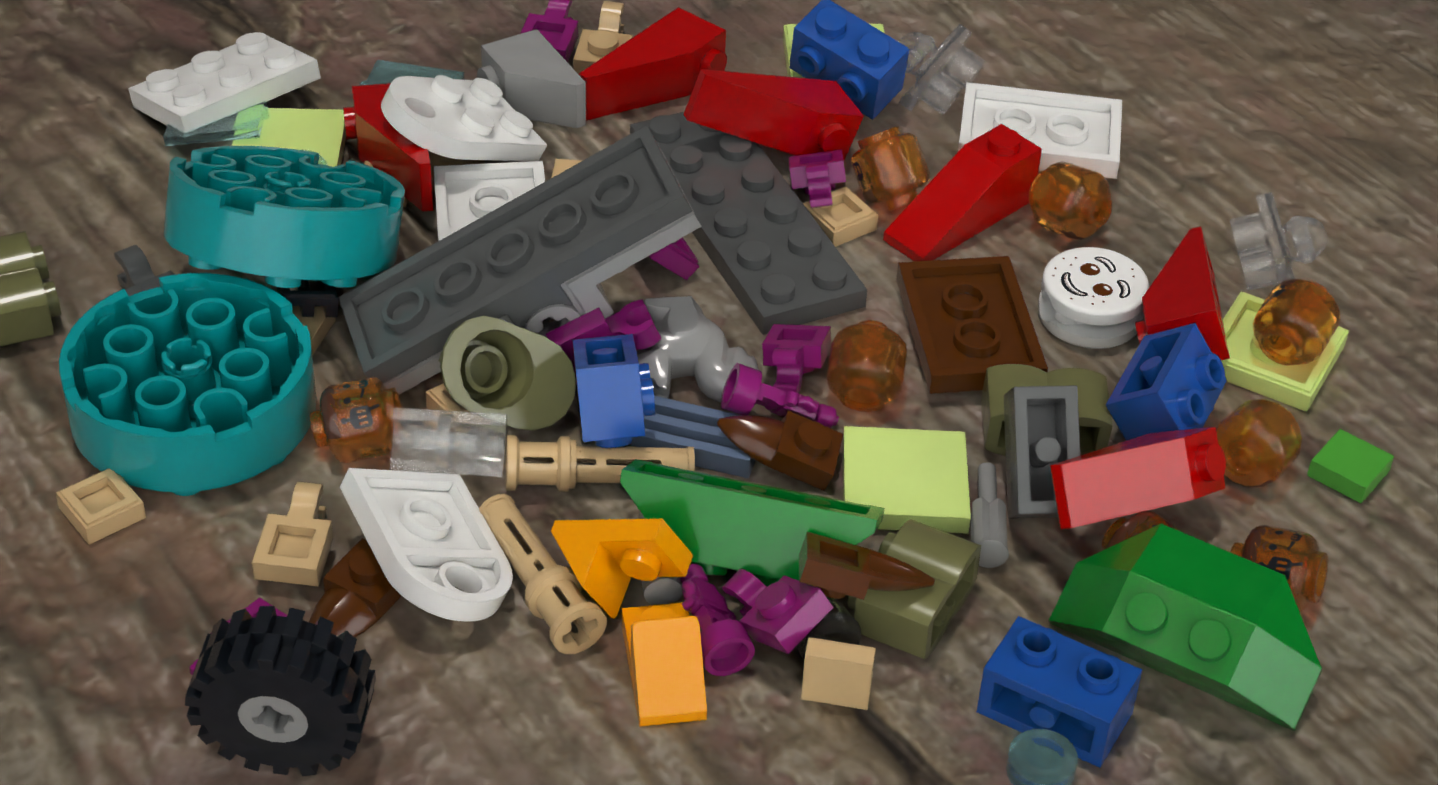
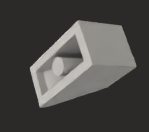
[477,29,586,128]

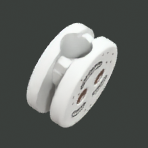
[1038,247,1149,349]

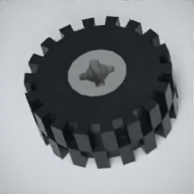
[185,606,376,776]

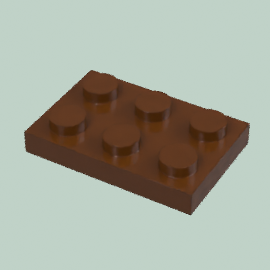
[896,256,1048,394]

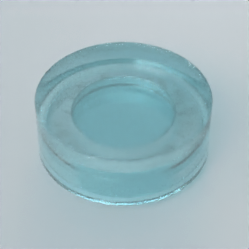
[1006,729,1078,785]

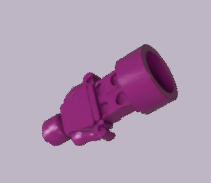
[721,363,839,428]
[680,564,755,676]

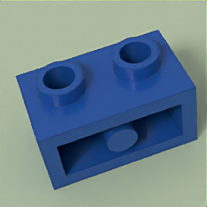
[789,0,910,120]
[1106,323,1227,441]
[573,334,655,448]
[977,616,1142,768]

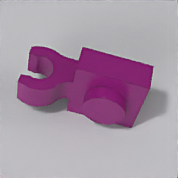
[520,0,579,62]
[789,149,846,208]
[546,299,662,385]
[762,324,831,394]
[722,569,834,654]

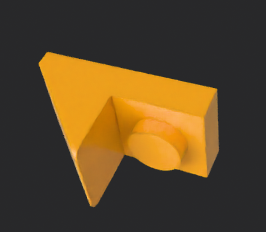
[551,518,693,619]
[622,602,707,727]

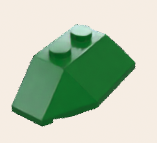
[620,459,885,587]
[1049,524,1322,731]

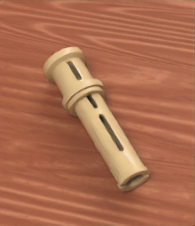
[505,435,695,492]
[479,494,607,654]

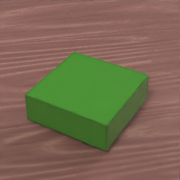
[1307,429,1394,503]

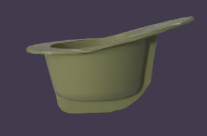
[439,316,576,431]

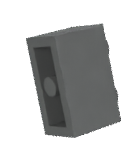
[1004,385,1080,519]

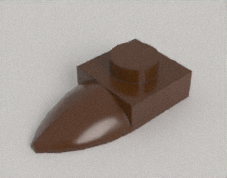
[717,410,843,491]
[799,532,935,600]
[309,538,402,637]

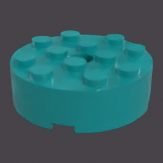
[163,146,405,288]
[59,273,317,496]

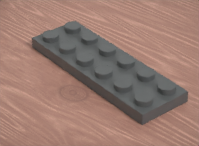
[630,112,867,335]

